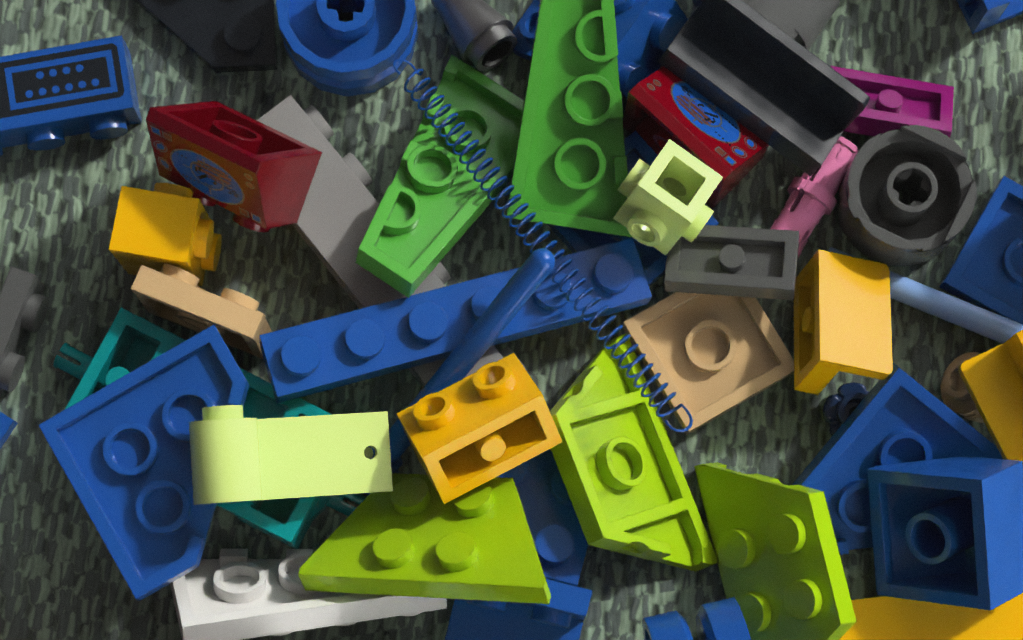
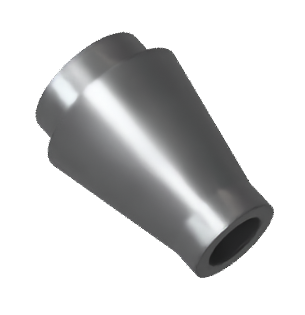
[431,0,517,71]

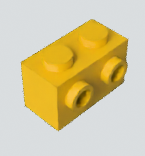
[109,183,222,286]
[396,353,562,504]

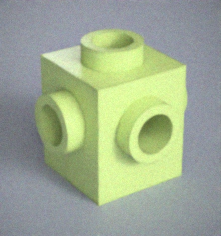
[613,139,723,256]

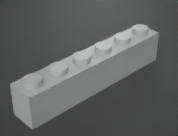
[256,95,530,388]

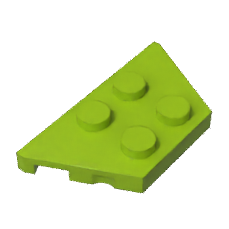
[550,333,719,572]
[694,462,857,640]
[298,473,551,604]

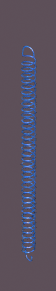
[393,59,693,432]

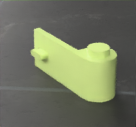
[189,405,393,505]

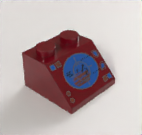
[623,66,769,210]
[146,101,322,233]

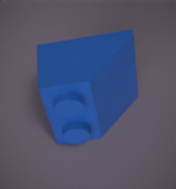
[867,456,1023,610]

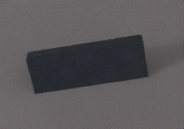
[657,0,870,176]

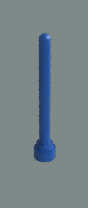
[363,248,555,496]

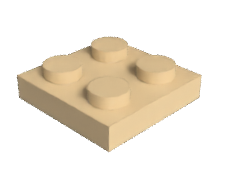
[131,263,272,359]
[622,292,794,435]

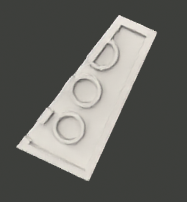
[170,549,447,640]

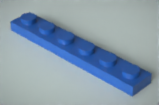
[259,238,652,404]

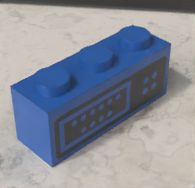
[0,35,142,157]

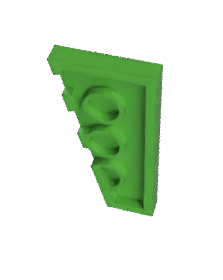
[506,0,633,238]
[355,55,524,298]

